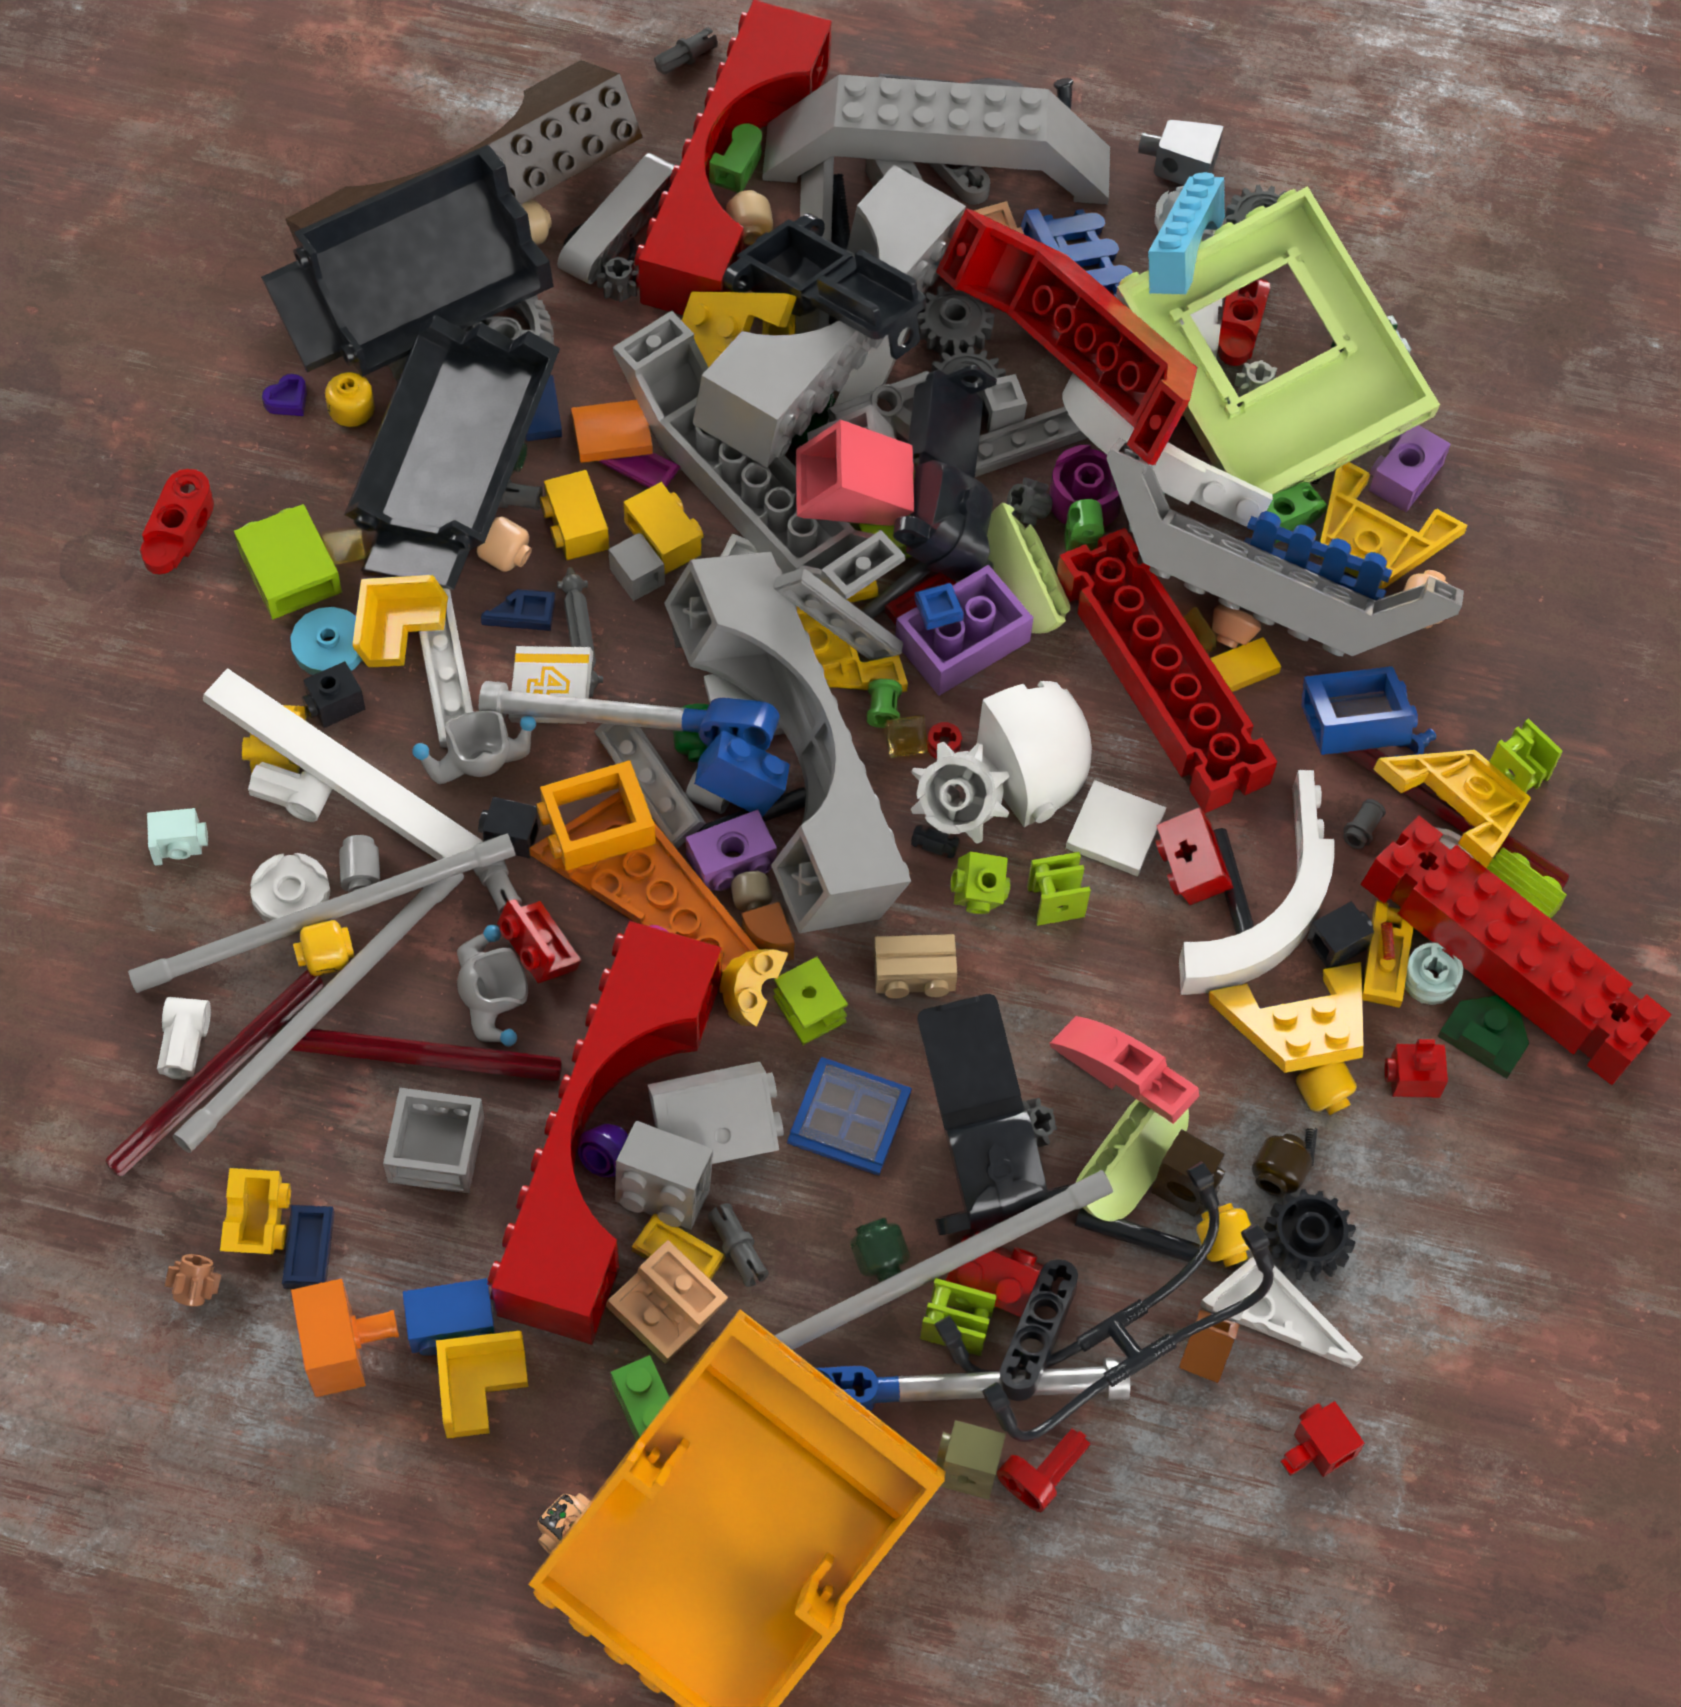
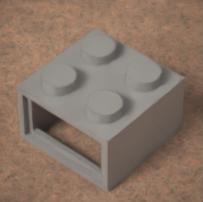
[383,1088,485,1193]
[615,1121,713,1230]

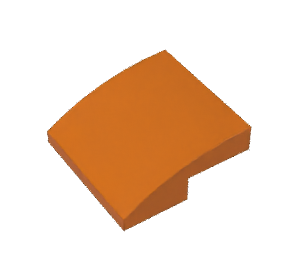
[571,400,653,463]

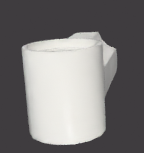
[248,762,332,822]
[157,997,211,1080]

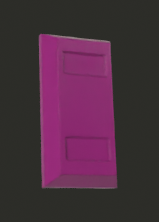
[599,452,680,488]

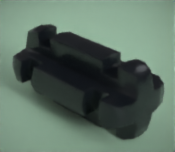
[911,825,960,858]

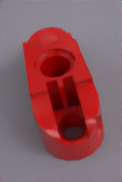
[1217,279,1270,366]
[140,468,214,575]

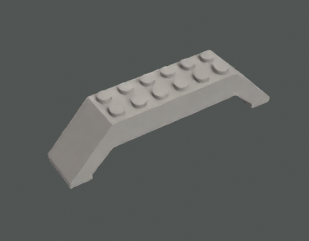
[763,75,1110,204]
[613,311,905,600]
[1107,438,1464,657]

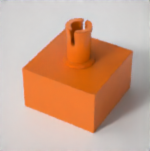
[291,1279,399,1398]

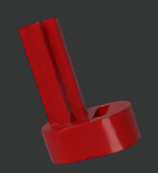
[996,1428,1091,1513]

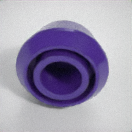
[577,1124,628,1177]

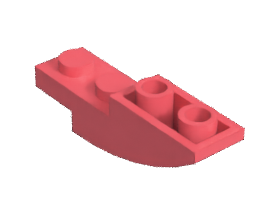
[1050,1016,1200,1124]

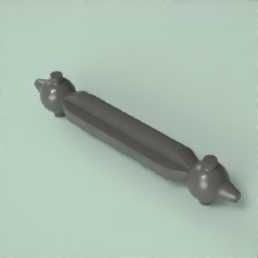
[557,567,603,698]

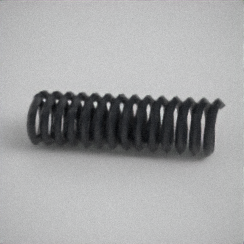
[1304,1127,1318,1167]

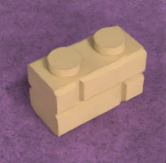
[873,934,957,998]

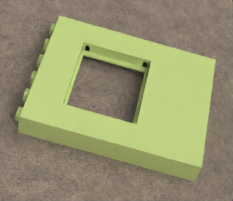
[1116,186,1440,495]

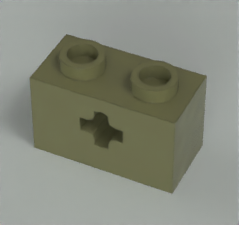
[936,1420,1006,1500]

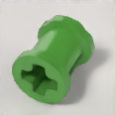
[867,679,902,728]

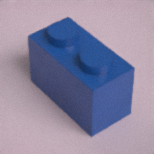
[694,730,790,817]
[402,1278,495,1356]

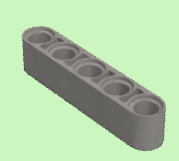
[557,153,675,284]

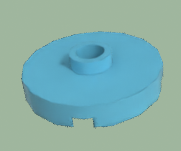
[290,607,362,675]

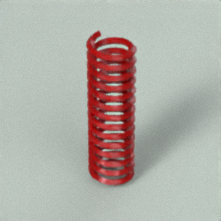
[1381,922,1395,960]

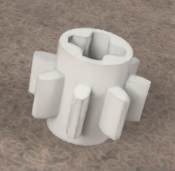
[1234,360,1277,397]

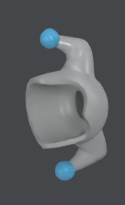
[412,711,536,784]
[457,925,528,1047]

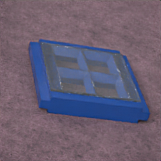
[787,1057,912,1176]

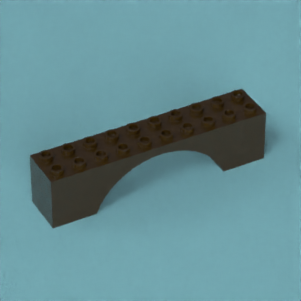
[285,60,643,245]

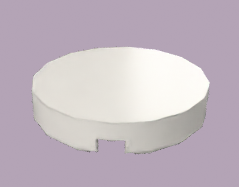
[250,853,331,922]

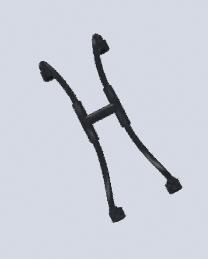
[934,1161,1274,1442]

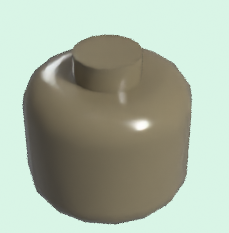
[731,871,772,912]

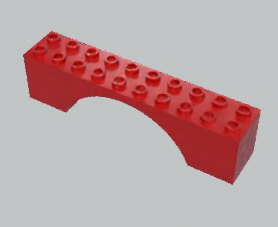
[635,0,832,315]
[487,921,722,1345]

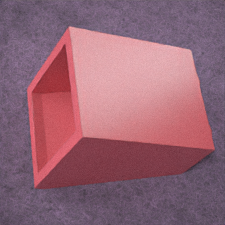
[796,420,914,526]

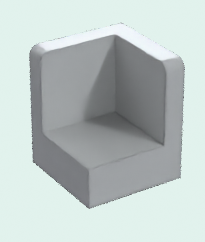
[980,374,1027,433]
[608,533,665,601]

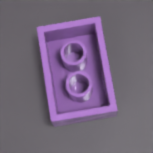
[895,565,1033,696]

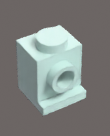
[147,808,208,866]

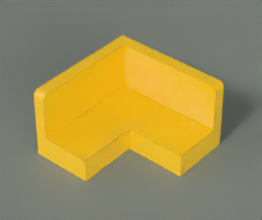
[352,575,448,668]
[436,1330,528,1439]

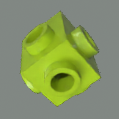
[950,851,1010,914]

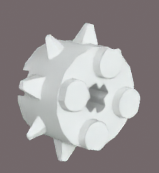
[911,741,1010,844]

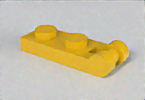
[1362,900,1413,1008]

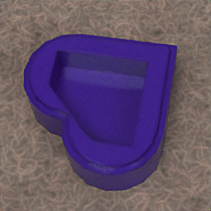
[262,374,307,416]

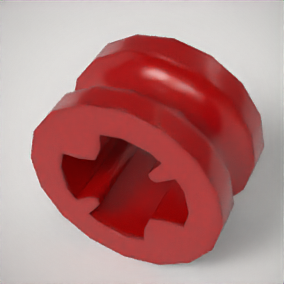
[927,722,962,759]

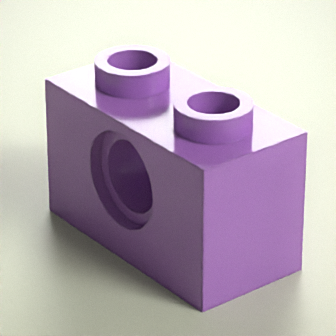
[1369,425,1451,512]
[686,810,777,891]

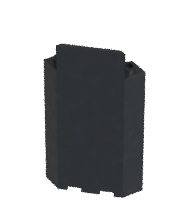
[261,144,554,377]
[344,315,560,590]

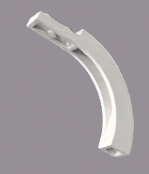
[1063,373,1273,527]
[1179,770,1334,995]

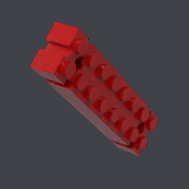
[1056,528,1278,814]
[1360,816,1672,1085]

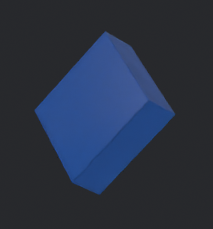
[914,583,964,630]

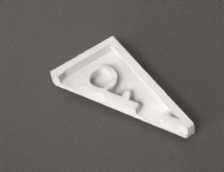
[1200,1257,1363,1369]

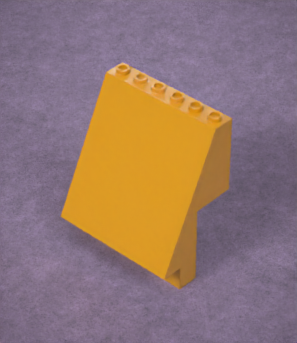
[528,1309,946,1707]

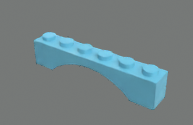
[1148,172,1225,294]

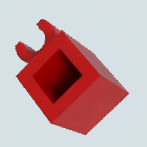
[1384,1039,1448,1098]
[1280,1401,1365,1477]

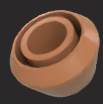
[1212,604,1261,648]

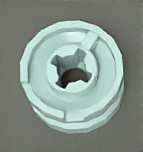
[1405,942,1463,1005]

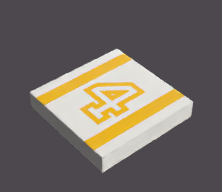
[508,646,593,724]

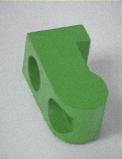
[709,124,762,193]
[1267,482,1327,544]
[1064,499,1104,552]

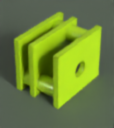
[1489,719,1563,793]
[1027,852,1091,926]
[773,956,848,1045]
[920,1278,997,1356]

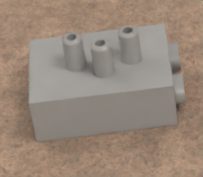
[647,1061,784,1164]

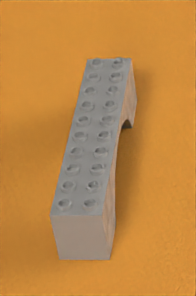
[693,165,966,468]
[664,552,911,933]

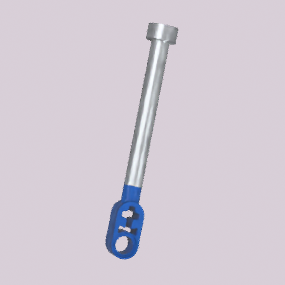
[479,681,780,751]
[816,1357,1130,1412]

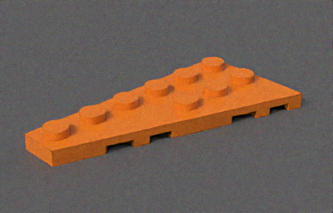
[529,791,758,974]

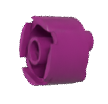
[1049,445,1122,527]

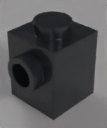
[302,661,366,728]
[478,797,540,858]
[1306,901,1374,968]

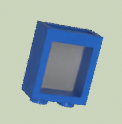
[1301,666,1418,755]

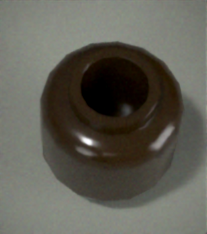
[1251,1134,1313,1197]

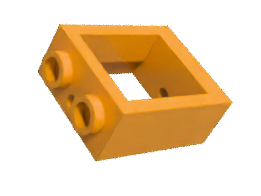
[536,760,656,871]

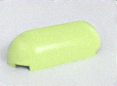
[987,502,1071,634]
[1076,1099,1189,1221]

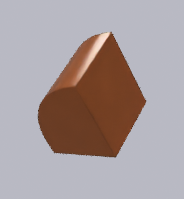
[741,902,795,961]
[1179,1309,1240,1383]

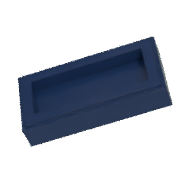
[282,1205,335,1289]

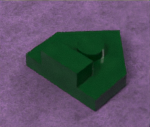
[1438,995,1530,1079]

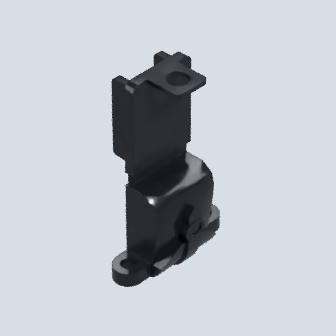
[723,213,926,360]
[893,365,997,582]
[917,994,1074,1235]

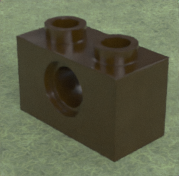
[1151,1129,1226,1217]

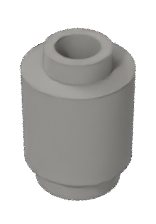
[339,835,380,893]

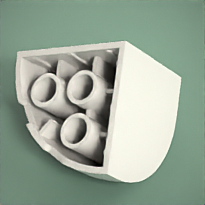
[977,681,1092,827]

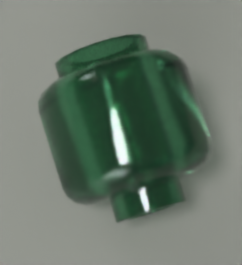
[850,1217,910,1283]

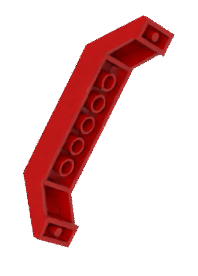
[936,209,1197,465]

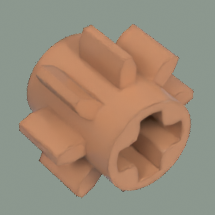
[165,1254,221,1306]

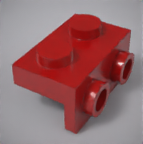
[497,899,582,984]
[946,1231,1044,1317]

